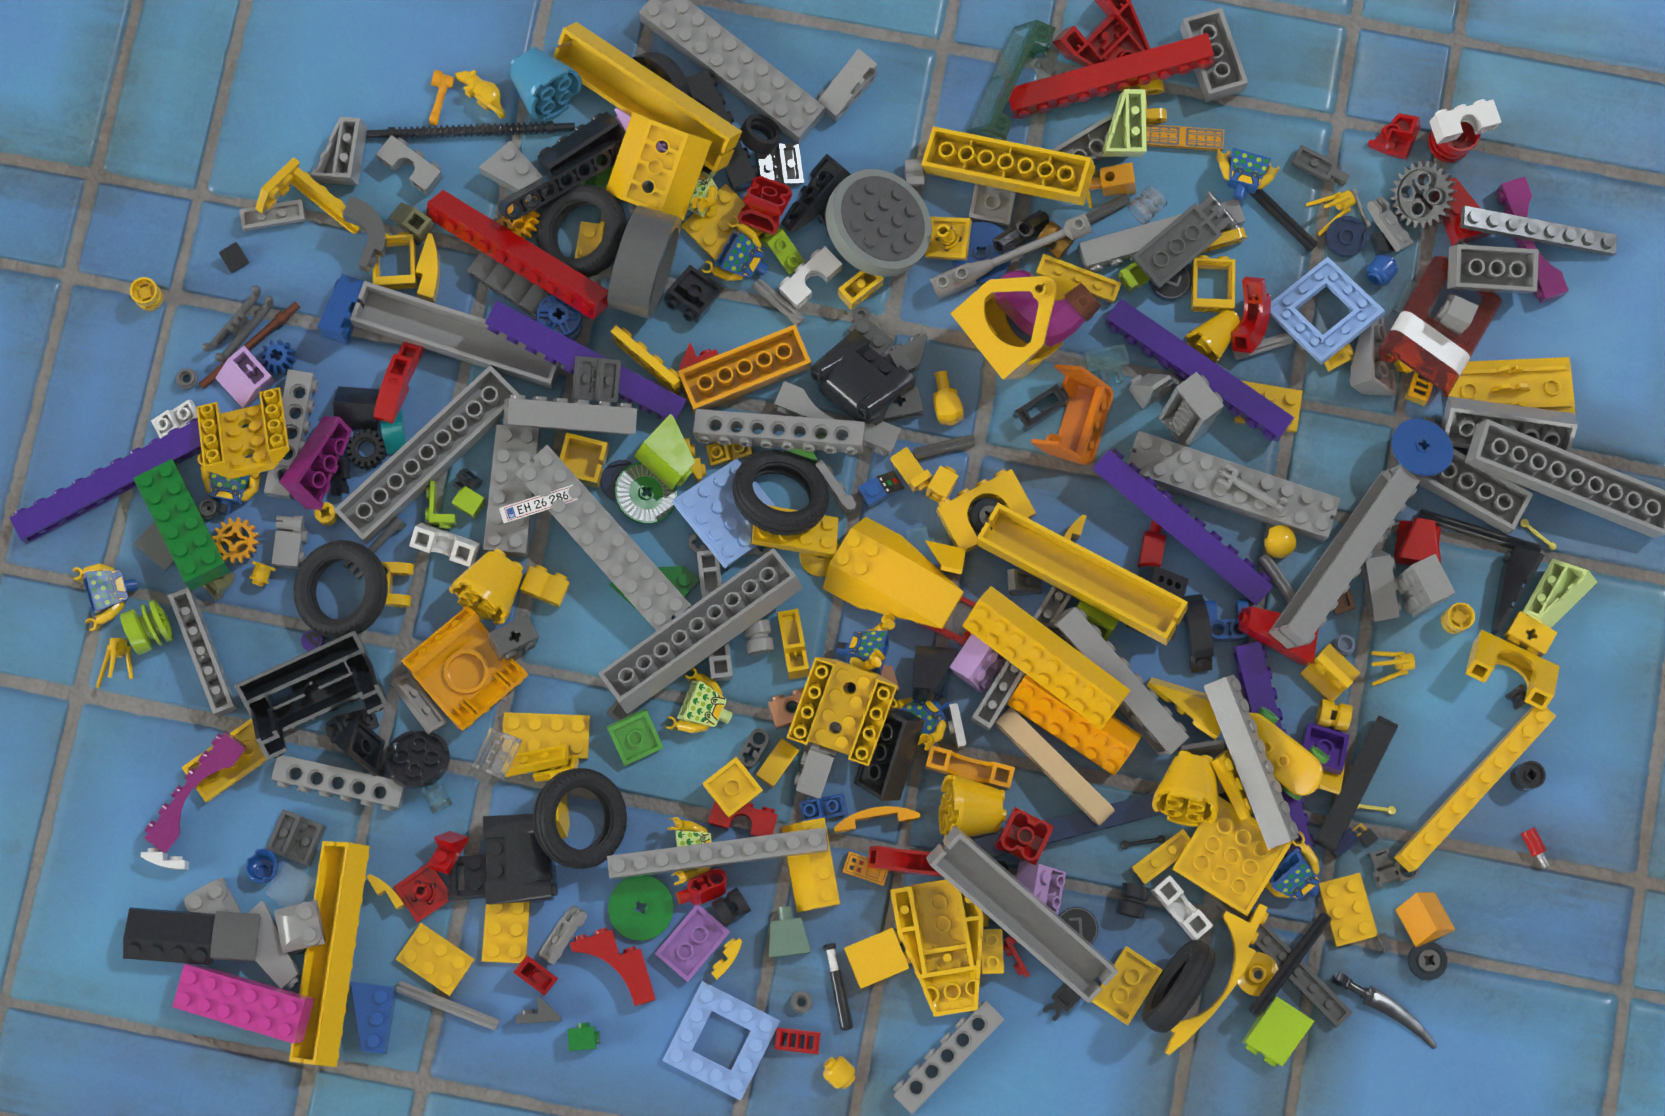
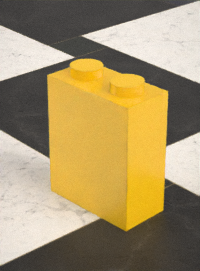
[844,928,911,989]

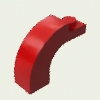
[1231,276,1271,353]

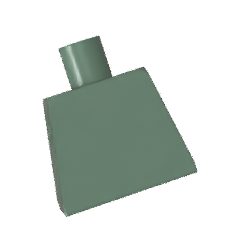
[769,906,811,958]

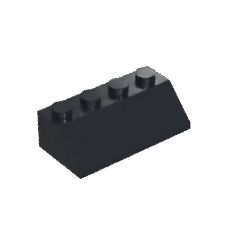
[537,111,622,175]
[854,706,925,801]
[123,907,215,965]

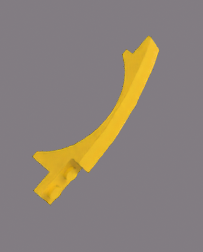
[1164,903,1269,1055]

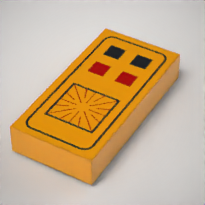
[842,851,888,886]

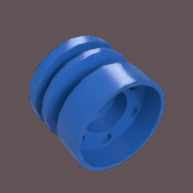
[537,295,583,341]

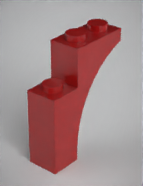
[867,846,944,878]
[570,927,656,1007]

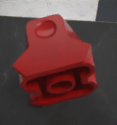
[737,176,792,235]
[1394,518,1441,566]
[995,807,1054,866]

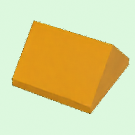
[1395,892,1455,948]

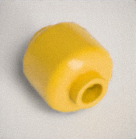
[823,1056,856,1089]

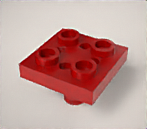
[393,862,450,923]

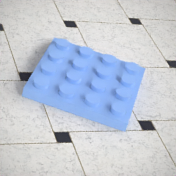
[672,458,775,568]

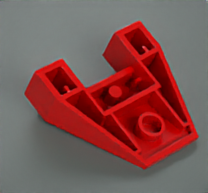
[1052,0,1150,67]

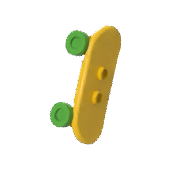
[1249,707,1330,800]

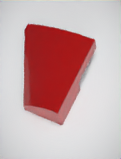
[1368,113,1421,160]

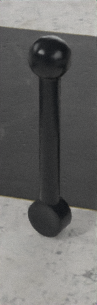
[1120,835,1165,849]

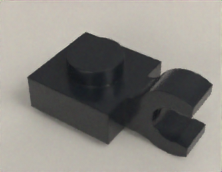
[453,468,483,491]

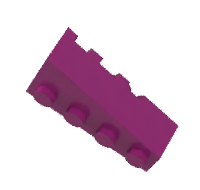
[279,416,352,510]

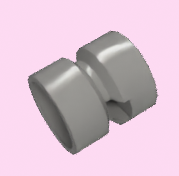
[743,620,774,655]

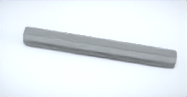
[396,981,500,1030]

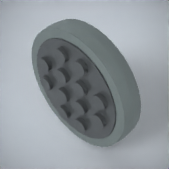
[826,169,932,277]

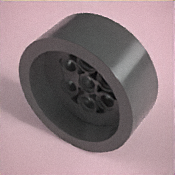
[608,205,682,319]

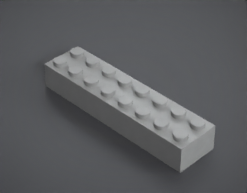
[1046,607,1189,755]

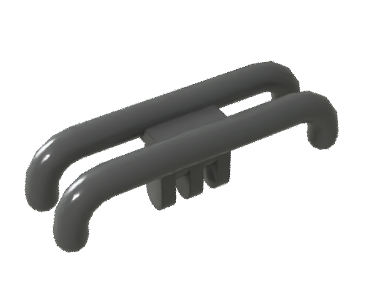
[202,286,274,362]

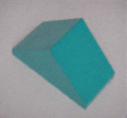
[381,410,407,455]

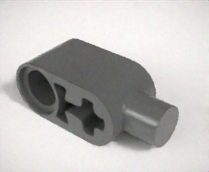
[739,728,769,772]

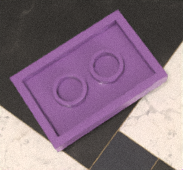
[655,905,731,982]

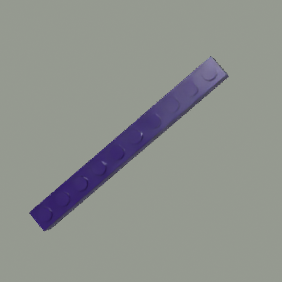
[1105,299,1294,443]
[484,301,686,421]
[10,418,202,544]
[1092,448,1273,606]
[1232,641,1315,858]

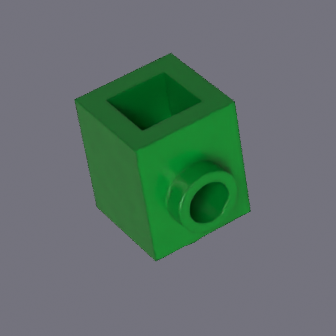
[567,1022,601,1051]

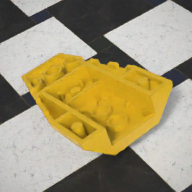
[823,517,964,629]
[890,879,984,1017]

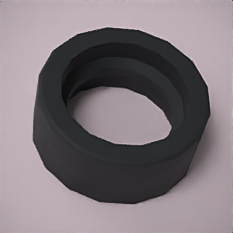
[740,114,781,154]

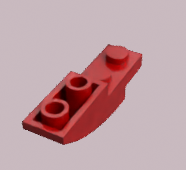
[373,342,424,423]

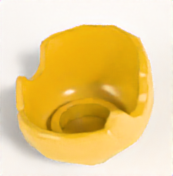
[1264,525,1296,559]

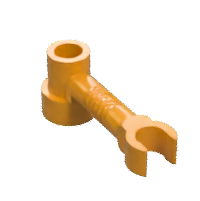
[429,69,455,126]

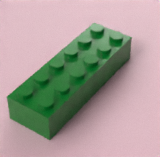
[133,459,230,592]

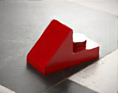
[679,342,719,370]
[428,831,469,875]
[513,955,558,996]

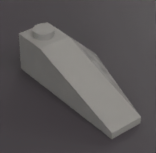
[1350,316,1396,396]
[1129,373,1180,410]

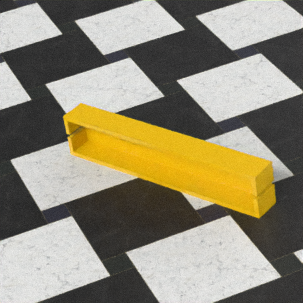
[553,22,742,173]
[977,503,1188,646]
[289,841,370,1067]

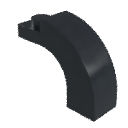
[633,52,690,94]
[1183,594,1214,673]

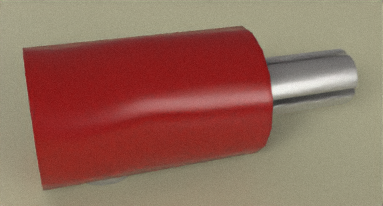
[1521,827,1549,868]

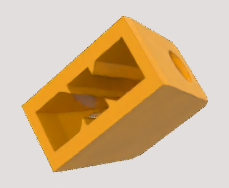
[1089,162,1137,196]

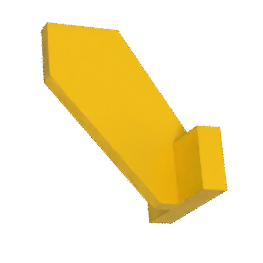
[533,755,579,839]

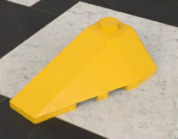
[1146,677,1221,740]

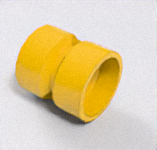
[130,277,164,311]
[1441,603,1475,634]
[1316,699,1353,732]

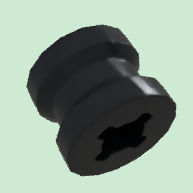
[1505,684,1526,710]

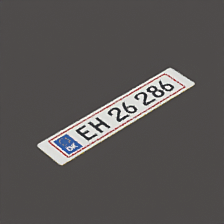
[499,485,578,523]

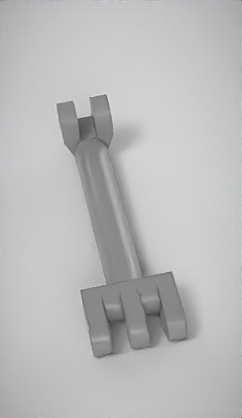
[1216,464,1289,513]

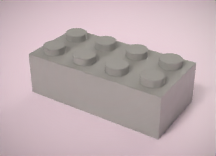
[1180,8,1248,103]
[1447,244,1539,294]
[1396,554,1455,617]

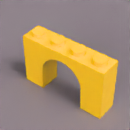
[936,469,1036,553]
[1465,629,1560,711]

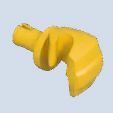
[933,371,964,426]

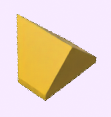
[925,540,966,574]

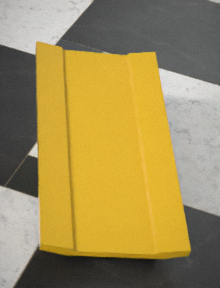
[1444,357,1575,415]

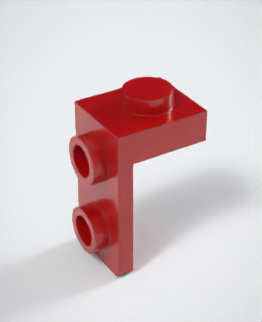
[1003,936,1030,978]

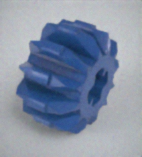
[260,339,296,376]

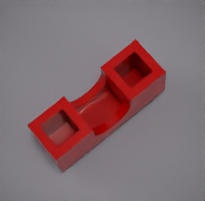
[708,800,778,837]

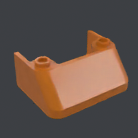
[1031,364,1113,465]

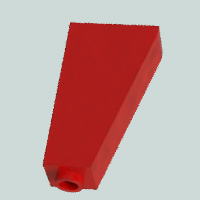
[1238,606,1319,666]

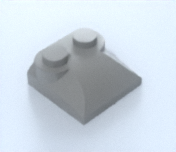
[183,877,242,914]
[274,900,326,954]

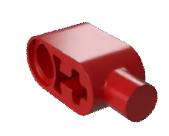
[1137,521,1166,569]
[676,869,727,905]

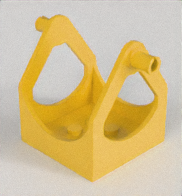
[950,276,1076,380]

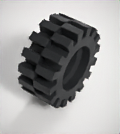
[346,429,386,470]

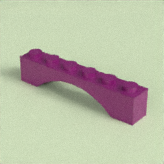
[1496,176,1569,304]
[144,730,247,854]

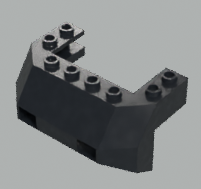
[234,631,388,760]

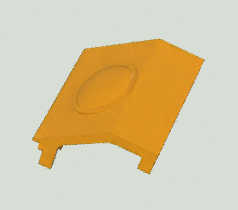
[401,605,529,731]

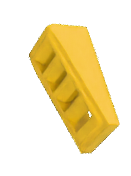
[1404,361,1439,406]

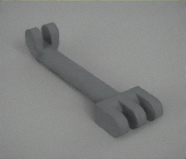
[343,516,407,580]

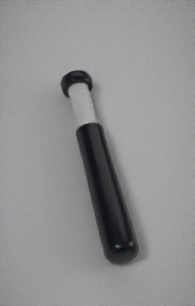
[823,943,853,1031]

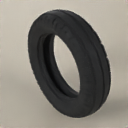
[536,185,627,278]
[732,450,829,536]
[294,540,388,639]
[533,768,627,869]
[1142,940,1216,1033]

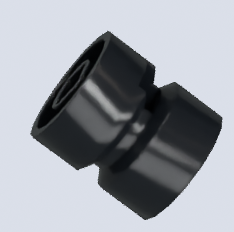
[1510,761,1546,792]
[1116,882,1150,919]
[711,887,751,927]

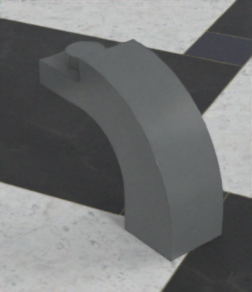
[342,196,387,273]

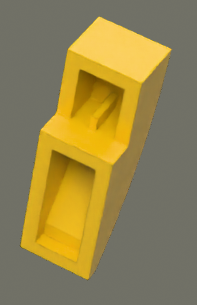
[415,233,440,303]
[777,609,810,680]

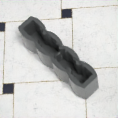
[467,252,550,319]

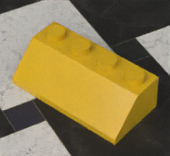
[782,817,840,913]

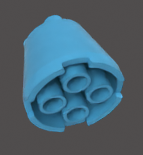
[510,47,582,121]

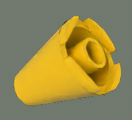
[1184,310,1240,363]

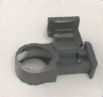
[1367,847,1419,889]

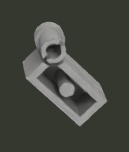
[271,515,309,570]
[794,743,837,799]

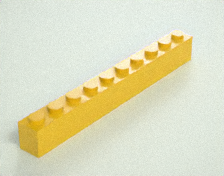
[1394,706,1556,873]

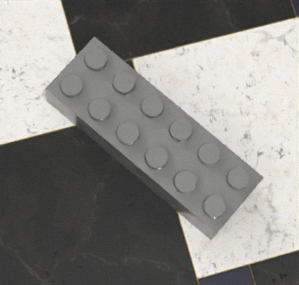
[1159,372,1224,447]
[503,394,637,435]
[1440,396,1578,452]
[483,424,541,558]
[1400,445,1533,535]

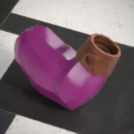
[994,270,1102,347]

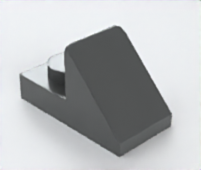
[1007,569,1042,595]
[516,996,562,1024]

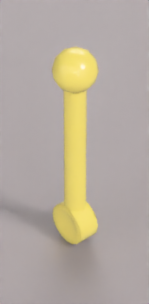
[1520,519,1557,550]
[1357,804,1396,815]

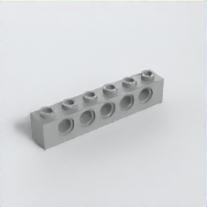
[264,369,319,500]
[168,588,238,718]
[271,755,406,812]
[893,1001,1005,1114]

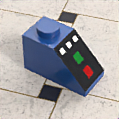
[857,471,904,510]

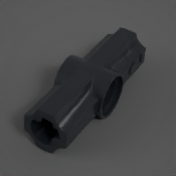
[992,210,1049,254]

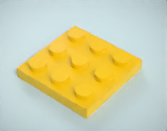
[681,184,764,261]

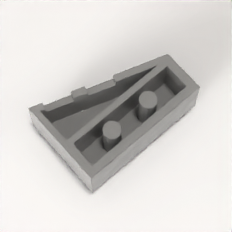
[311,117,367,186]
[479,141,549,202]

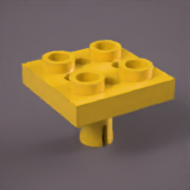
[925,217,972,261]

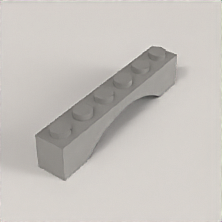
[774,381,901,456]
[697,550,733,681]

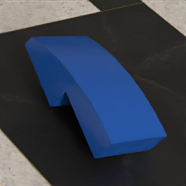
[799,793,848,821]

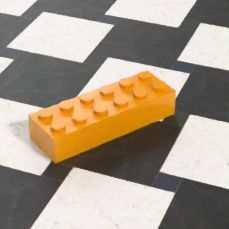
[678,324,811,415]
[1007,674,1142,776]

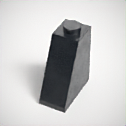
[912,645,958,701]

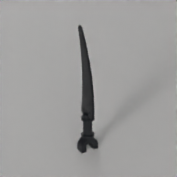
[1331,972,1436,1049]

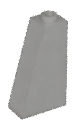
[249,901,301,990]

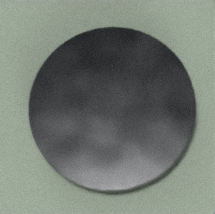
[384,730,450,789]

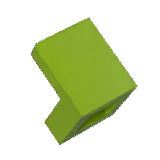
[1118,262,1149,293]
[451,486,486,519]

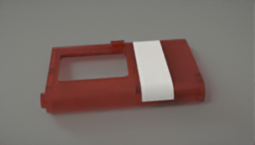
[1378,256,1502,398]

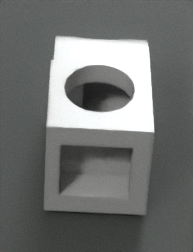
[905,159,924,191]

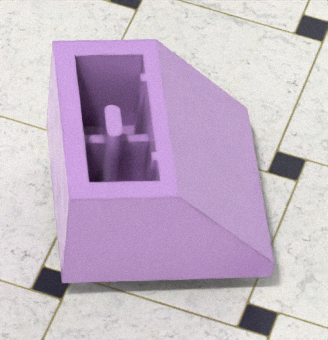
[216,346,276,408]
[949,634,1006,694]
[1016,861,1066,915]

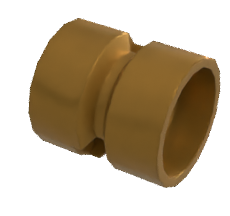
[1036,220,1074,259]

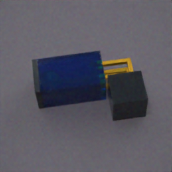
[1329,823,1379,859]

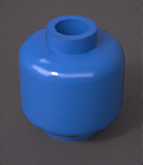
[1367,255,1398,286]

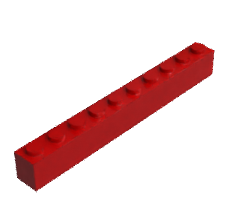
[1006,33,1215,119]
[426,190,608,320]

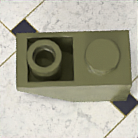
[388,202,434,243]

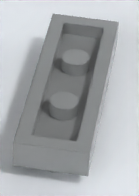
[239,199,306,232]
[391,672,447,735]

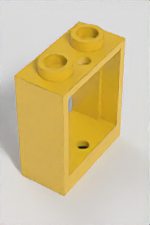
[372,232,418,290]
[1190,255,1235,313]

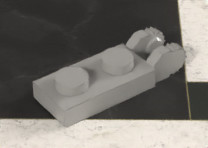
[1367,197,1414,252]
[815,460,856,514]
[538,905,587,965]

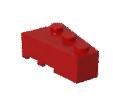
[1434,177,1492,246]

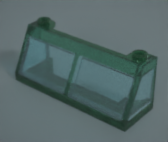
[966,20,1056,141]

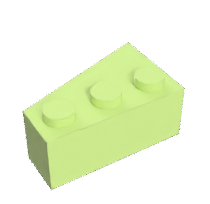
[1100,89,1147,157]
[1523,559,1597,628]

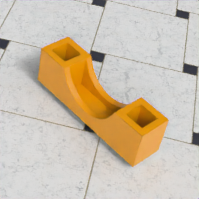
[925,745,1015,791]

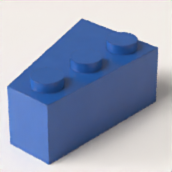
[317,274,364,345]
[350,981,397,1054]

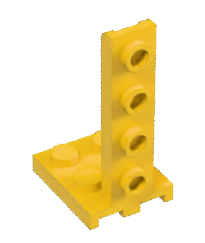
[255,157,361,234]

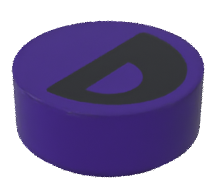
[301,630,324,651]

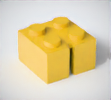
[560,432,609,488]

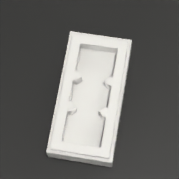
[948,703,966,749]

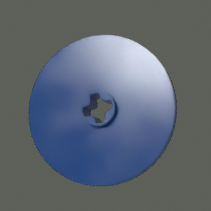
[951,222,1013,284]
[1391,419,1453,476]

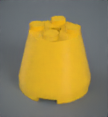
[449,549,523,625]
[1152,751,1219,826]
[938,775,1007,837]

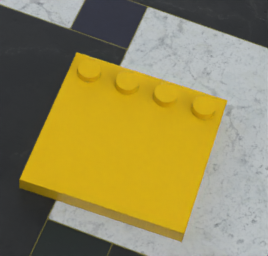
[1172,796,1292,916]

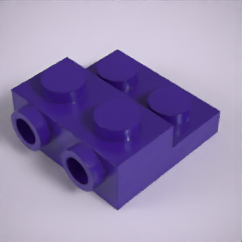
[1301,722,1350,775]

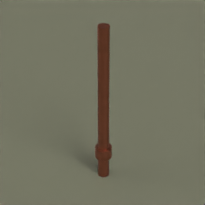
[199,301,301,389]

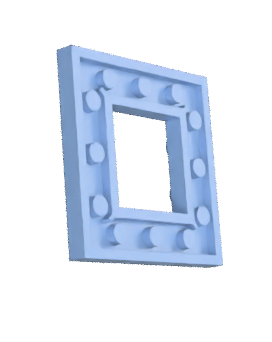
[1270,257,1385,365]
[662,981,780,1100]

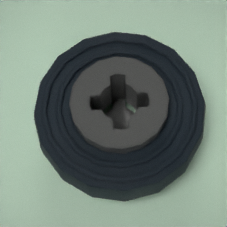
[970,498,1003,533]
[1408,942,1448,981]

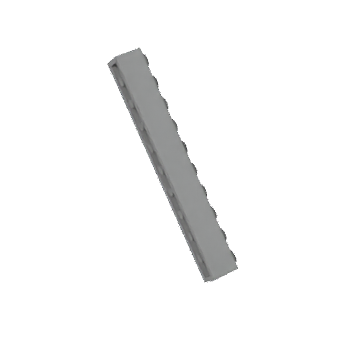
[607,828,829,879]

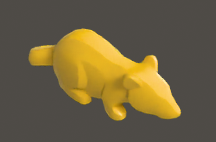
[455,70,506,119]

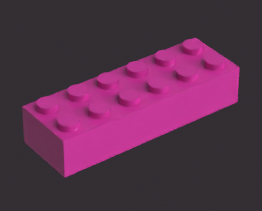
[172,964,315,1043]

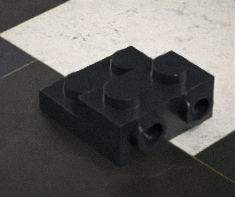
[664,265,724,324]

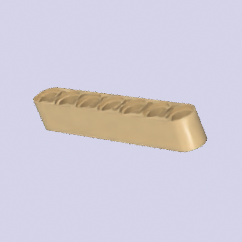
[995,707,1115,826]

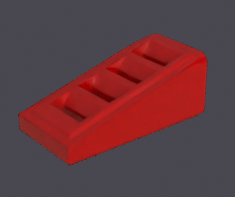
[775,1027,821,1055]

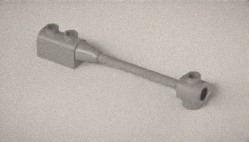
[930,213,1092,300]

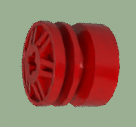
[1428,122,1481,163]

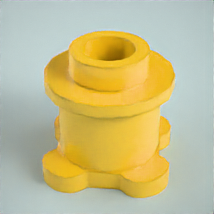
[249,560,277,587]

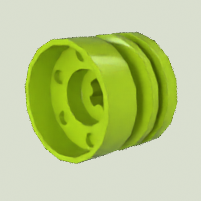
[120,599,174,655]

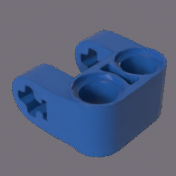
[1205,599,1249,642]

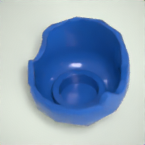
[246,849,279,884]

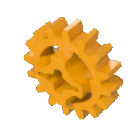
[496,200,540,239]
[212,517,260,564]

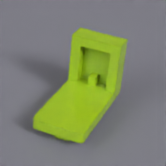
[759,228,805,274]
[425,481,457,530]

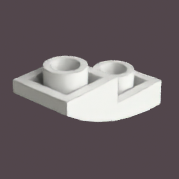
[151,400,198,439]
[141,848,189,870]

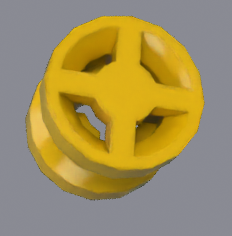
[314,502,338,526]

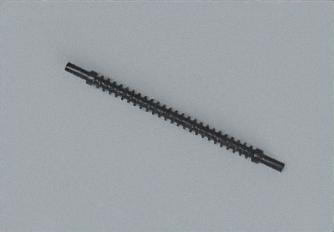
[367,121,575,139]

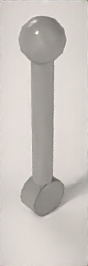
[1351,189,1371,229]

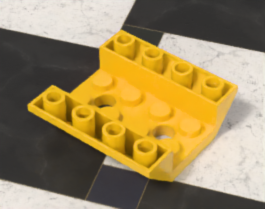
[606,112,712,221]
[196,387,290,479]
[787,657,898,766]

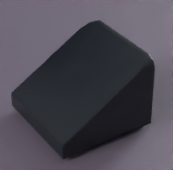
[1370,232,1395,256]
[219,242,250,273]

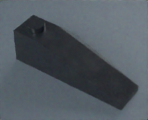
[781,154,851,233]
[1490,547,1545,635]

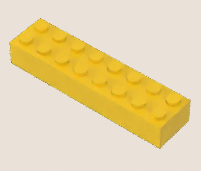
[921,126,1095,206]
[962,586,1131,730]

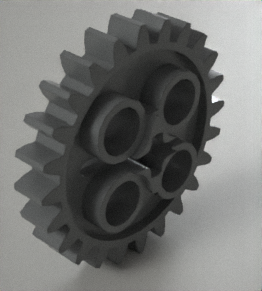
[1390,161,1457,229]

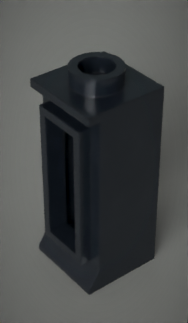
[1013,384,1069,432]

